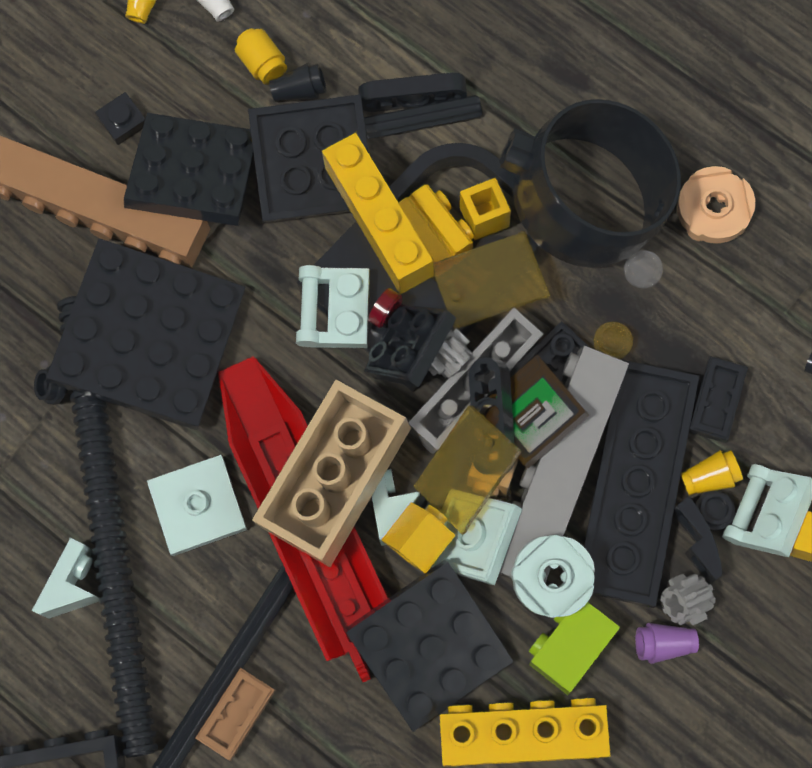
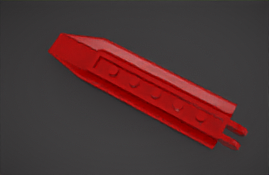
[218,356,388,682]

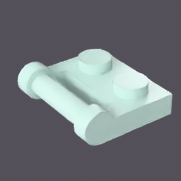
[296,265,370,348]
[722,464,812,557]

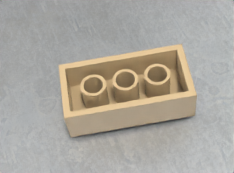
[252,380,411,567]

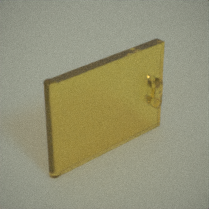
[433,231,550,329]
[414,406,522,535]

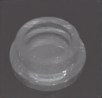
[624,250,663,288]

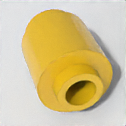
[235,28,287,85]

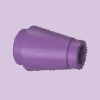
[635,623,699,664]

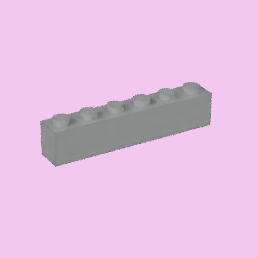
[499,346,629,583]

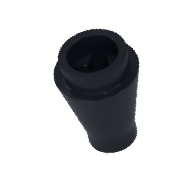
[269,62,327,102]

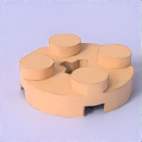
[677,166,755,243]

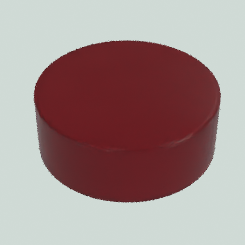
[368,288,402,329]

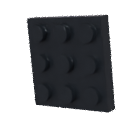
[248,94,368,223]
[124,113,254,226]
[344,559,513,732]

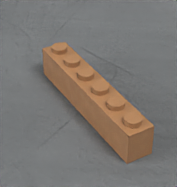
[0,136,210,269]

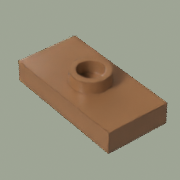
[195,668,276,761]

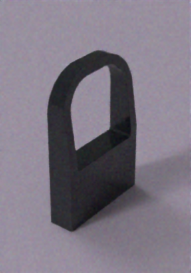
[297,143,540,392]

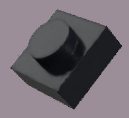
[95,92,145,145]

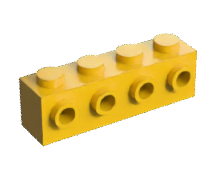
[440,698,610,767]

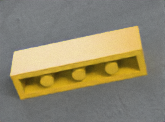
[322,133,434,294]

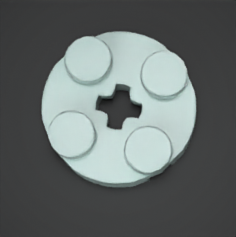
[511,535,595,618]

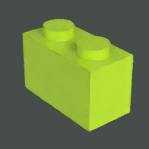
[528,602,620,695]

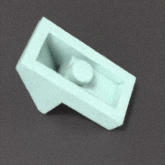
[372,469,420,546]
[32,538,100,619]

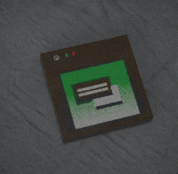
[484,355,589,469]

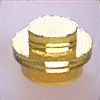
[593,322,633,359]

